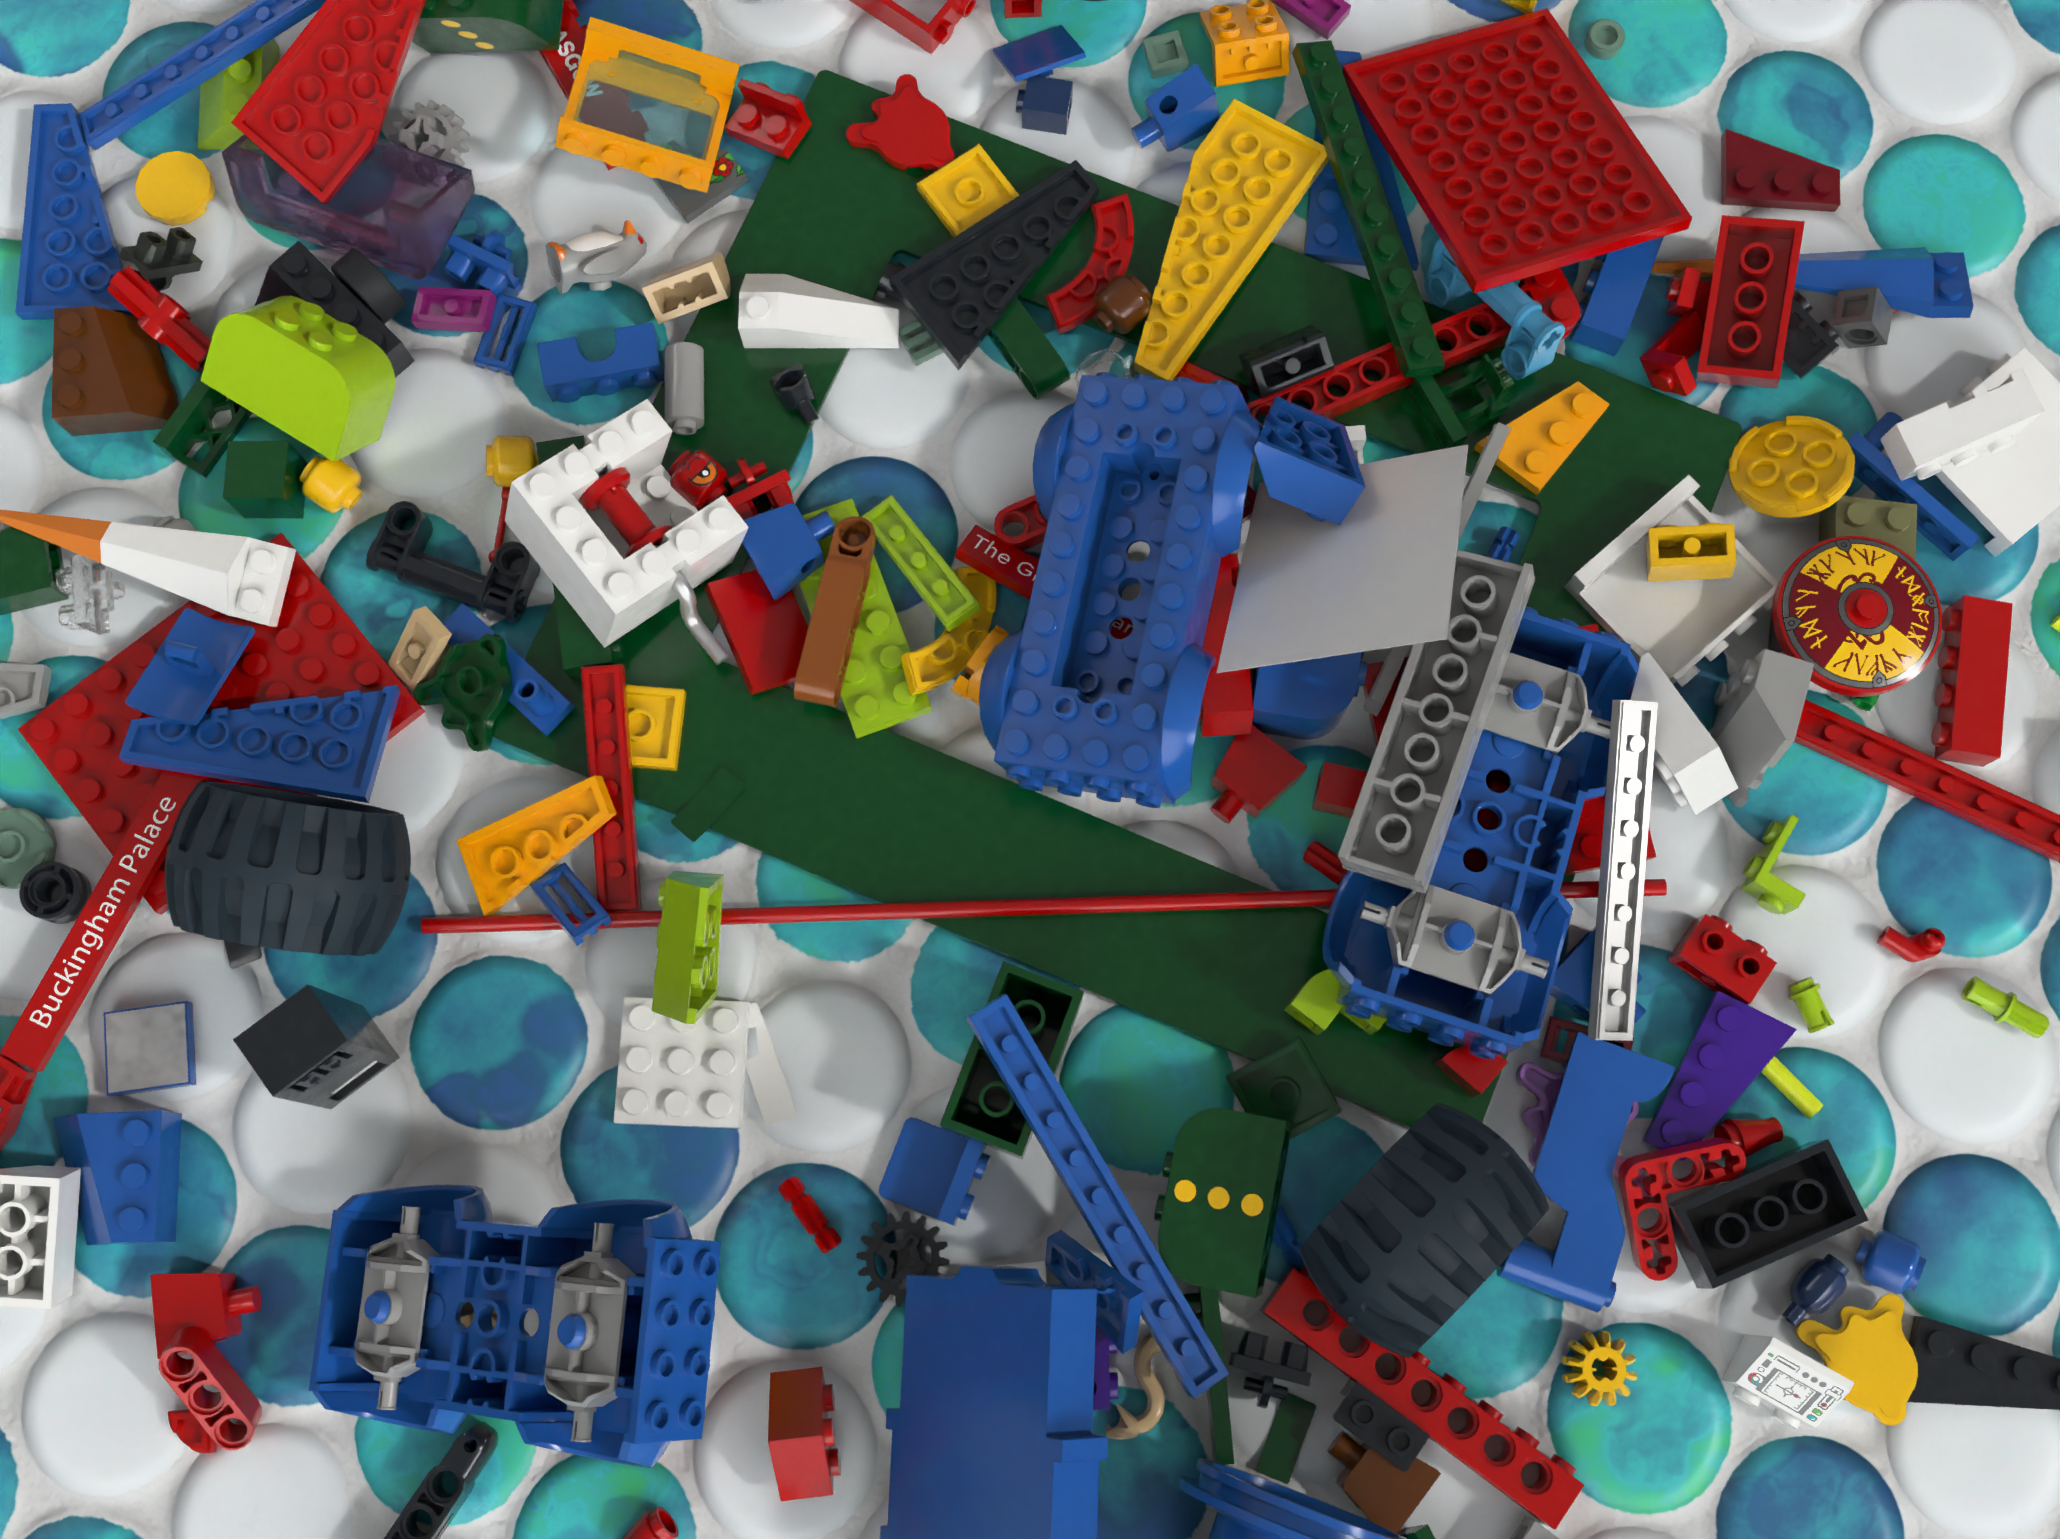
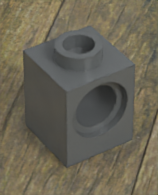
[1832,286,1893,349]

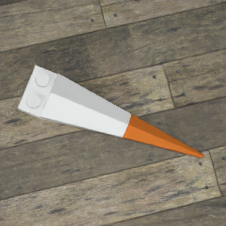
[0,509,296,627]

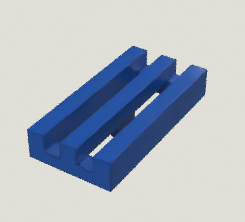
[473,293,538,377]
[530,862,612,946]

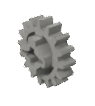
[388,100,470,187]

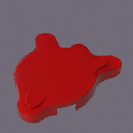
[846,74,955,171]

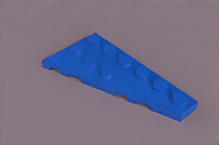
[1304,50,1419,271]

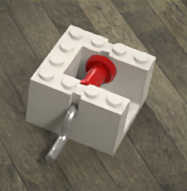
[504,399,749,665]

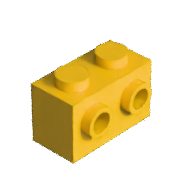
[1645,522,1736,582]

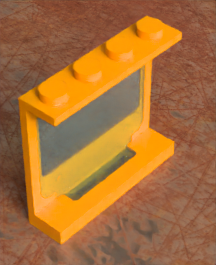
[555,17,740,193]

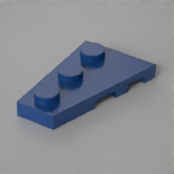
[1045,1230,1144,1354]

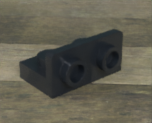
[1783,292,1840,380]
[1333,1379,1430,1472]

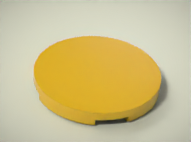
[1729,415,1855,518]

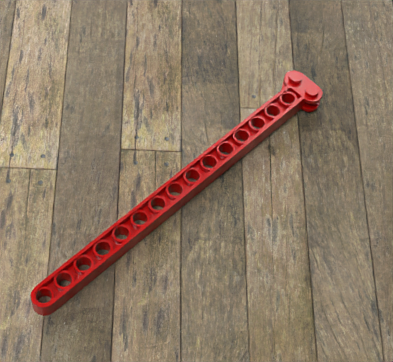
[994,268,1581,551]

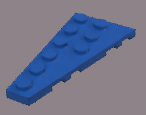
[16,103,136,320]
[119,685,401,803]

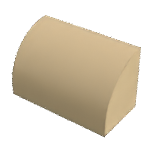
[642,251,731,324]

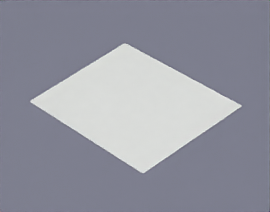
[1217,445,1468,673]

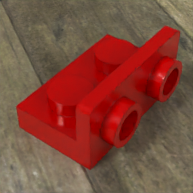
[724,78,812,160]

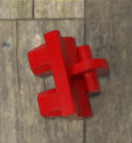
[726,458,794,520]

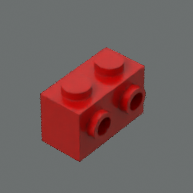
[1667,914,1777,1005]

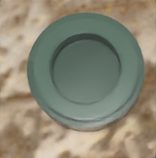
[1584,19,1625,60]

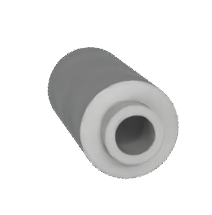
[664,342,704,435]

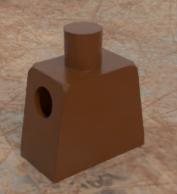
[1327,1431,1441,1533]

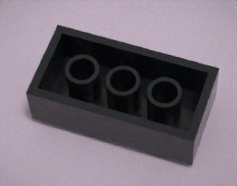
[1668,1139,1868,1289]

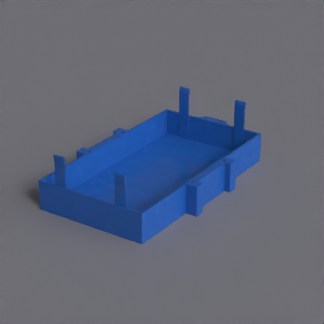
[880,1266,1115,1539]

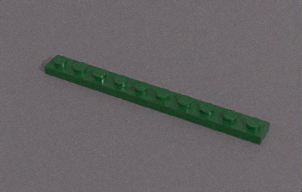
[1292,40,1445,378]

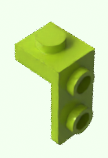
[1741,814,1806,915]

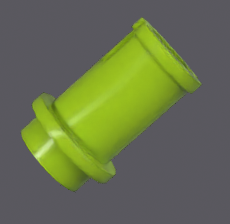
[1788,977,1835,1033]

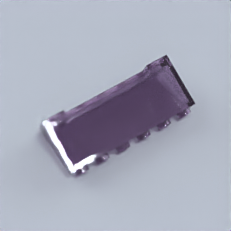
[221,134,475,280]

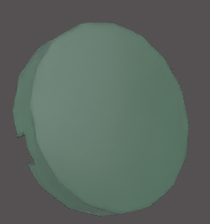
[0,808,57,889]

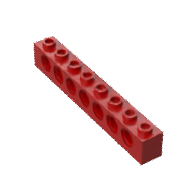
[1259,1267,1584,1530]

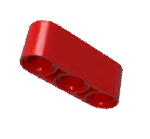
[159,1327,262,1450]

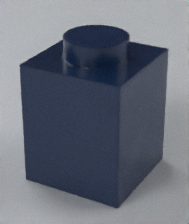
[1016,76,1073,135]

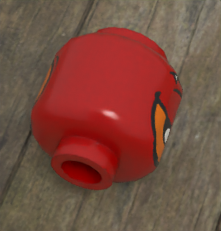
[668,450,728,509]

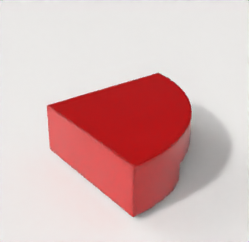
[168,1409,217,1453]

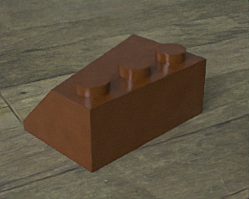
[52,306,179,436]

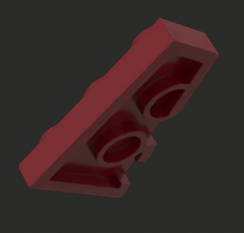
[1721,129,1841,212]

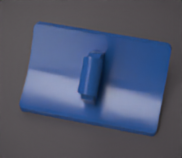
[125,608,255,725]

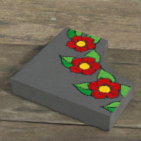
[652,142,749,223]

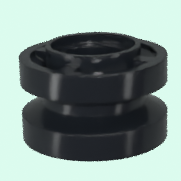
[19,861,92,924]

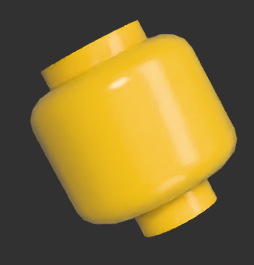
[486,435,539,487]
[300,455,363,513]

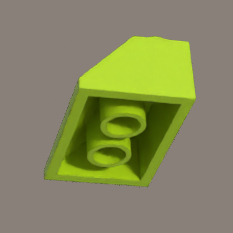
[198,38,280,151]

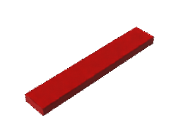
[581,664,642,912]

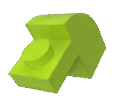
[1284,969,1387,1036]

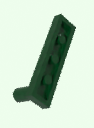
[1183,1286,1234,1465]

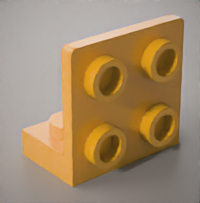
[1200,0,1289,87]

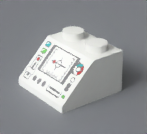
[1722,1334,1854,1430]

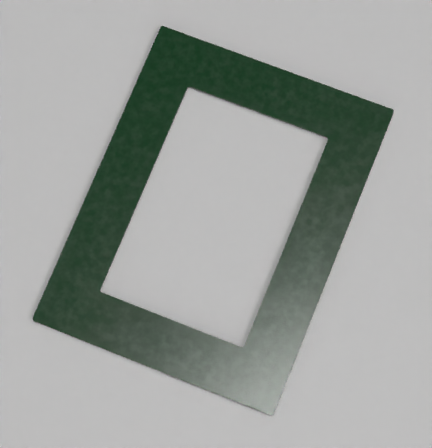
[492,70,1742,1128]

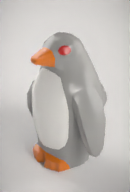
[546,220,647,294]

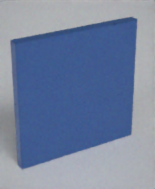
[993,25,1086,82]

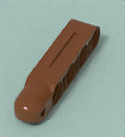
[794,516,876,707]

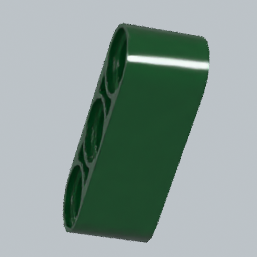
[987,298,1070,400]

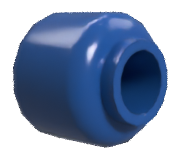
[1854,1230,1926,1294]

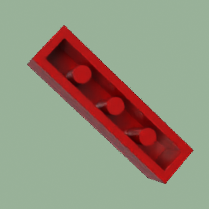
[1931,595,2013,767]

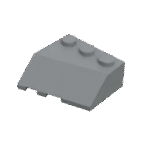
[1711,648,1814,808]

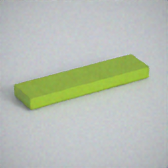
[861,495,981,633]

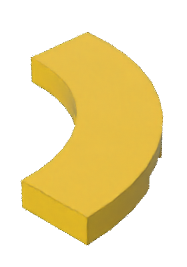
[900,566,997,696]

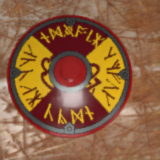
[1772,536,1942,697]

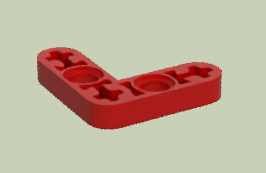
[1618,1137,1746,1281]

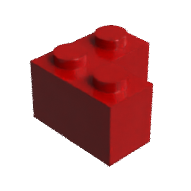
[768,1367,841,1501]

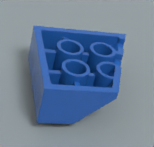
[1254,396,1366,525]
[53,1110,182,1245]

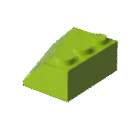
[651,871,724,1024]

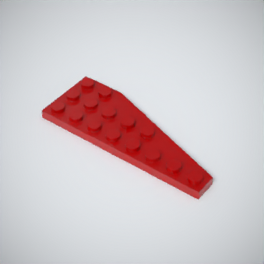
[231,0,426,204]

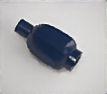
[1782,1253,1849,1327]

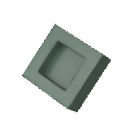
[1142,30,1189,79]

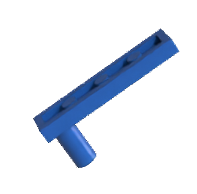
[1847,412,1980,561]
[443,603,575,736]

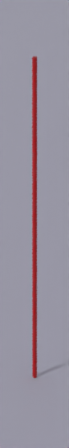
[421,879,1667,934]

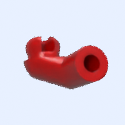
[1877,926,1946,962]

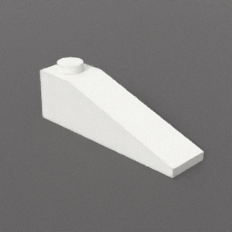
[738,274,899,348]

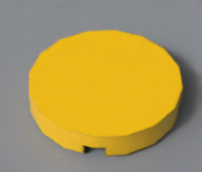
[135,151,215,226]

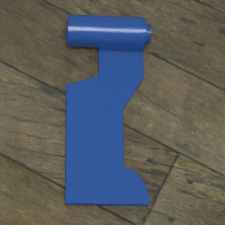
[1497,1032,1675,1313]

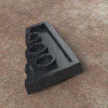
[1907,1316,2060,1410]

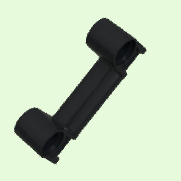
[366,501,540,624]

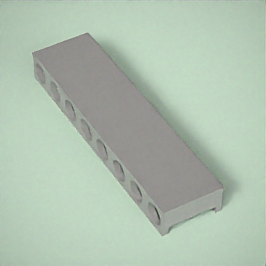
[1338,546,1536,894]

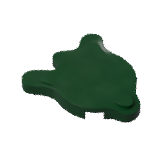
[413,634,512,752]

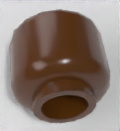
[1093,275,1152,334]

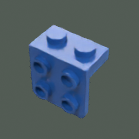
[879,1117,990,1226]

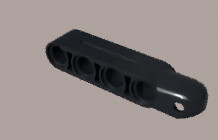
[384,1421,498,1539]

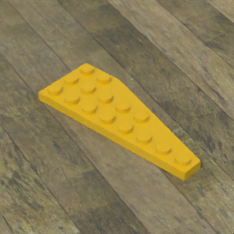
[1134,99,1329,381]

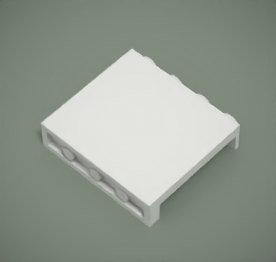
[1935,347,2060,557]
[1564,475,1779,687]

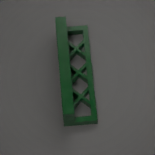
[153,372,253,478]

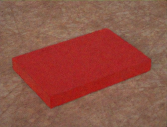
[705,569,808,695]

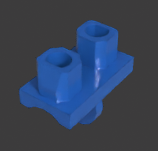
[444,230,521,298]

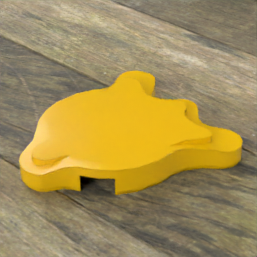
[1796,1294,1918,1425]

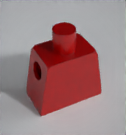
[1210,725,1307,824]
[150,1273,262,1359]

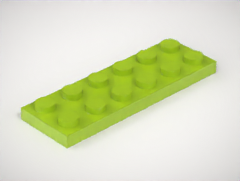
[800,498,933,739]

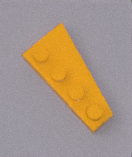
[456,775,617,916]

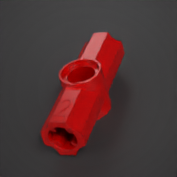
[107,266,212,373]

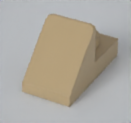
[388,606,452,692]

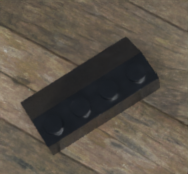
[255,241,415,378]

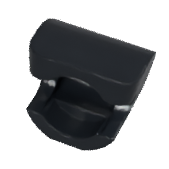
[770,364,819,426]

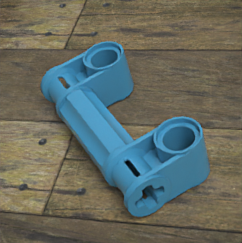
[1424,239,1565,380]

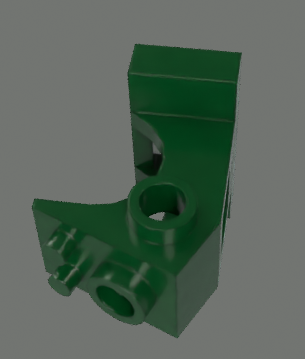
[1408,354,1515,449]

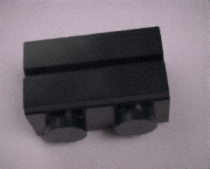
[1239,325,1334,399]

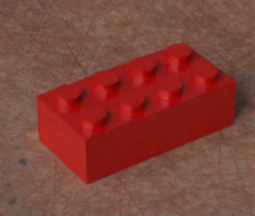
[1696,215,1805,389]

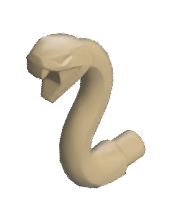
[1105,1333,1165,1440]

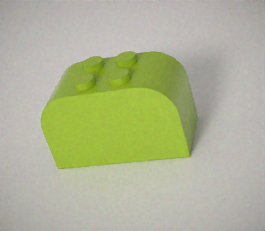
[201,296,396,462]

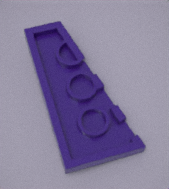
[1642,991,1797,1161]

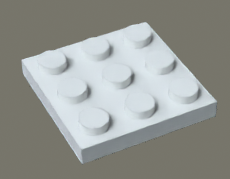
[613,997,750,1129]

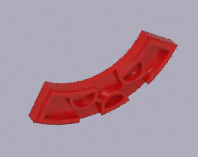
[1045,193,1134,335]

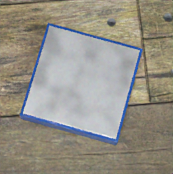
[103,1001,197,1097]

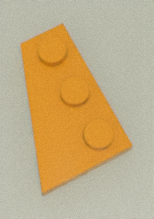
[1474,381,1610,496]

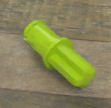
[1961,976,2050,1038]

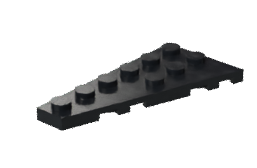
[889,160,1099,370]

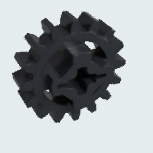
[856,1211,950,1307]

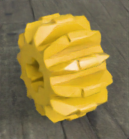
[1560,1331,1638,1406]

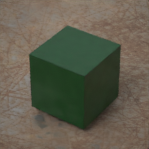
[223,441,308,519]

